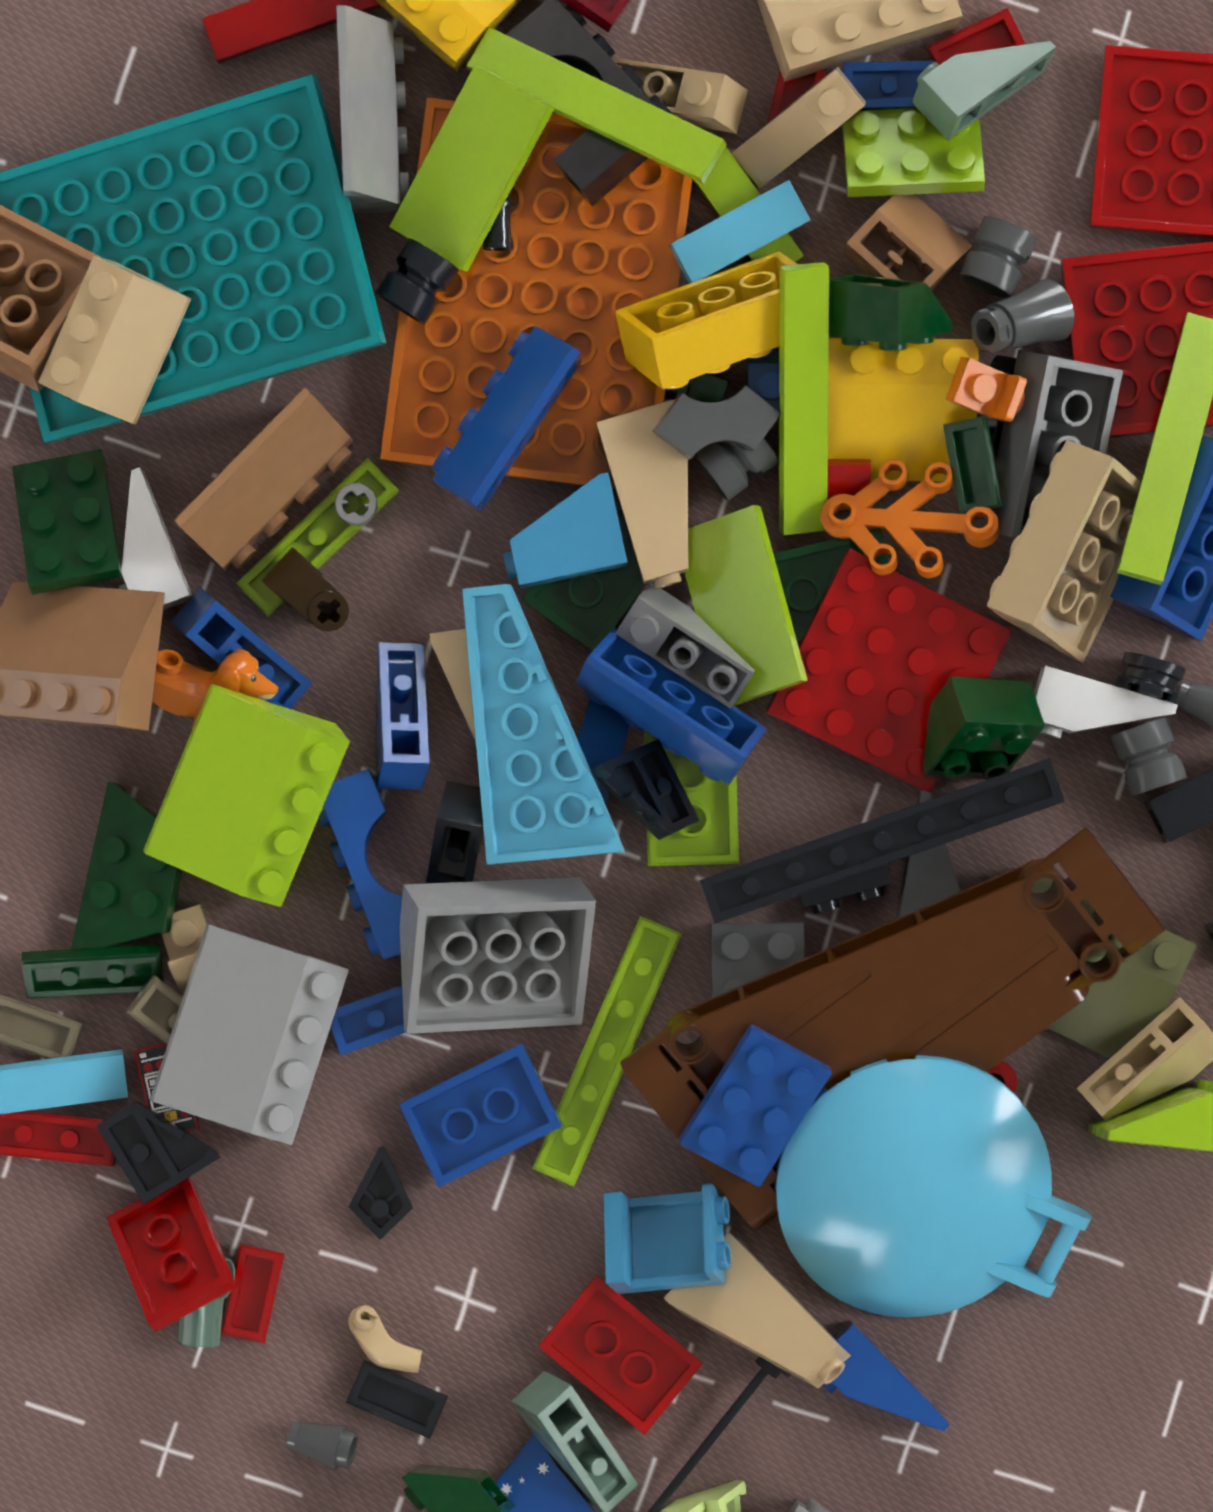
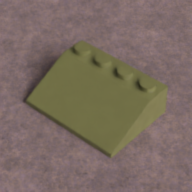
[1031,878,1197,1058]

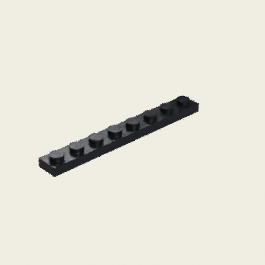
[700,758,1065,923]

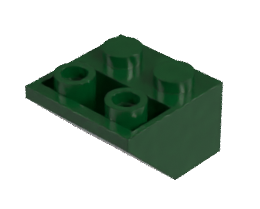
[829,274,952,351]
[922,676,1045,780]
[402,1464,515,1512]

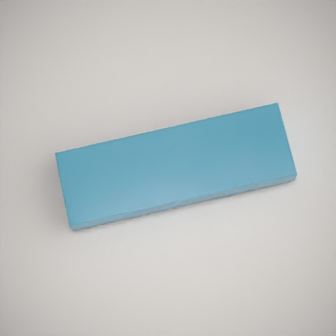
[668,180,811,284]
[0,1049,128,1114]

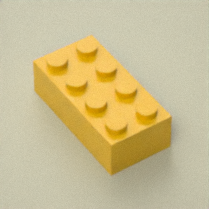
[615,251,798,390]

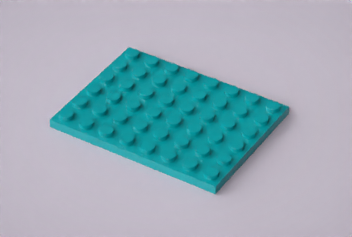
[0,74,387,444]

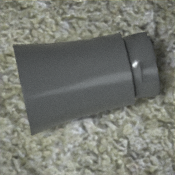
[970,279,1074,353]

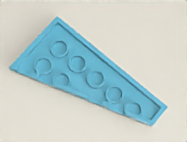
[462,584,625,865]

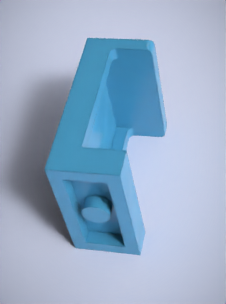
[604,1184,731,1294]

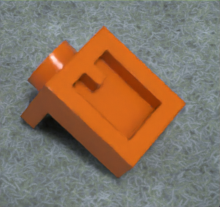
[945,357,1027,422]

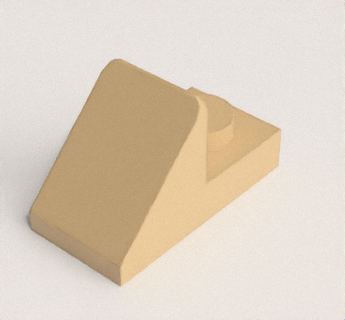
[162,904,208,997]

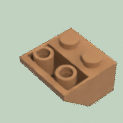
[844,194,973,291]

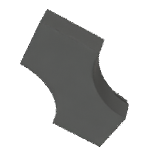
[652,385,781,459]

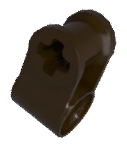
[261,547,349,632]

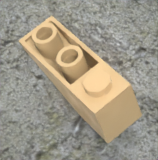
[611,57,748,134]

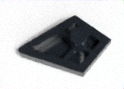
[348,1146,414,1240]

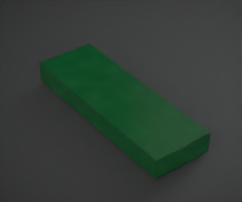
[21,944,164,998]

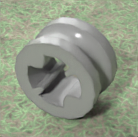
[335,483,377,526]

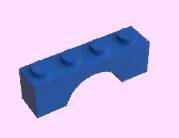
[319,769,402,960]

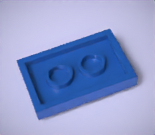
[679,1023,832,1187]
[399,1043,564,1187]

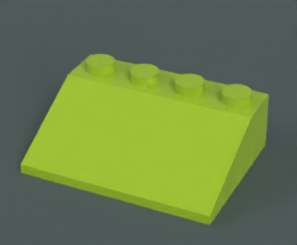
[143,684,350,907]
[1088,1079,1213,1151]

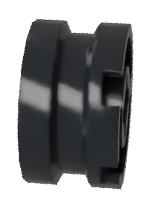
[1115,652,1186,704]

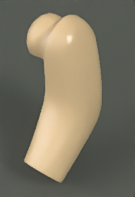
[348,1305,422,1373]

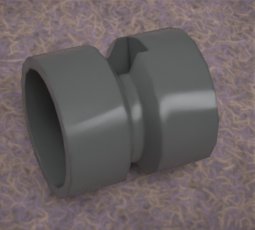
[958,216,1038,299]
[693,438,779,501]
[1110,717,1187,796]

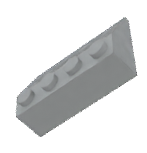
[336,5,409,214]
[399,877,596,1034]
[150,924,349,1145]

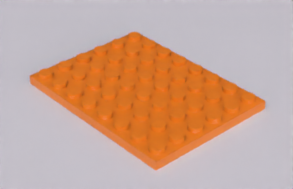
[380,97,692,490]

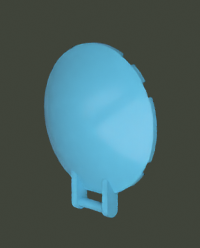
[775,1055,1092,1318]

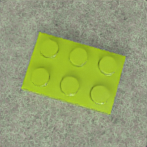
[842,108,985,197]

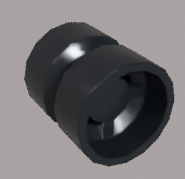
[375,238,459,325]

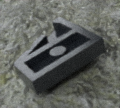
[591,739,700,840]
[96,1101,221,1204]

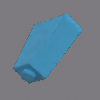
[503,472,627,589]

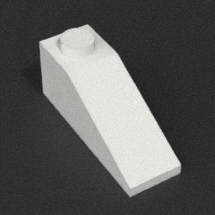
[118,467,193,610]
[1034,666,1178,739]

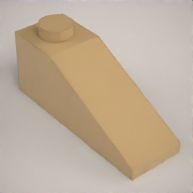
[731,66,866,189]
[1076,997,1213,1121]

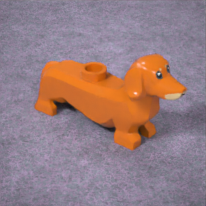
[152,649,279,729]

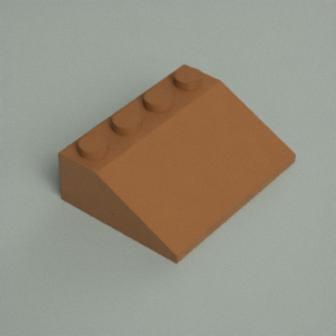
[0,205,102,392]
[174,387,354,572]
[0,582,165,731]

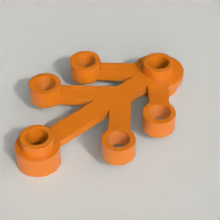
[820,460,1000,578]

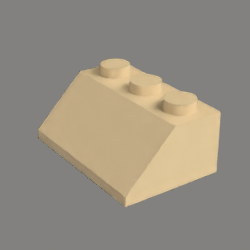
[38,256,191,424]

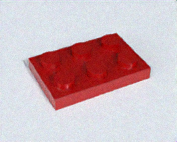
[106,1177,237,1332]
[538,1274,703,1435]

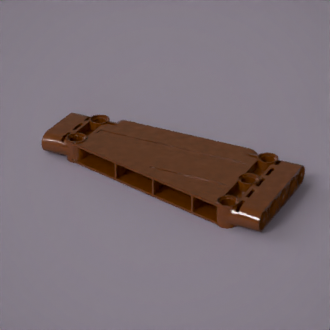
[620,827,1165,1230]

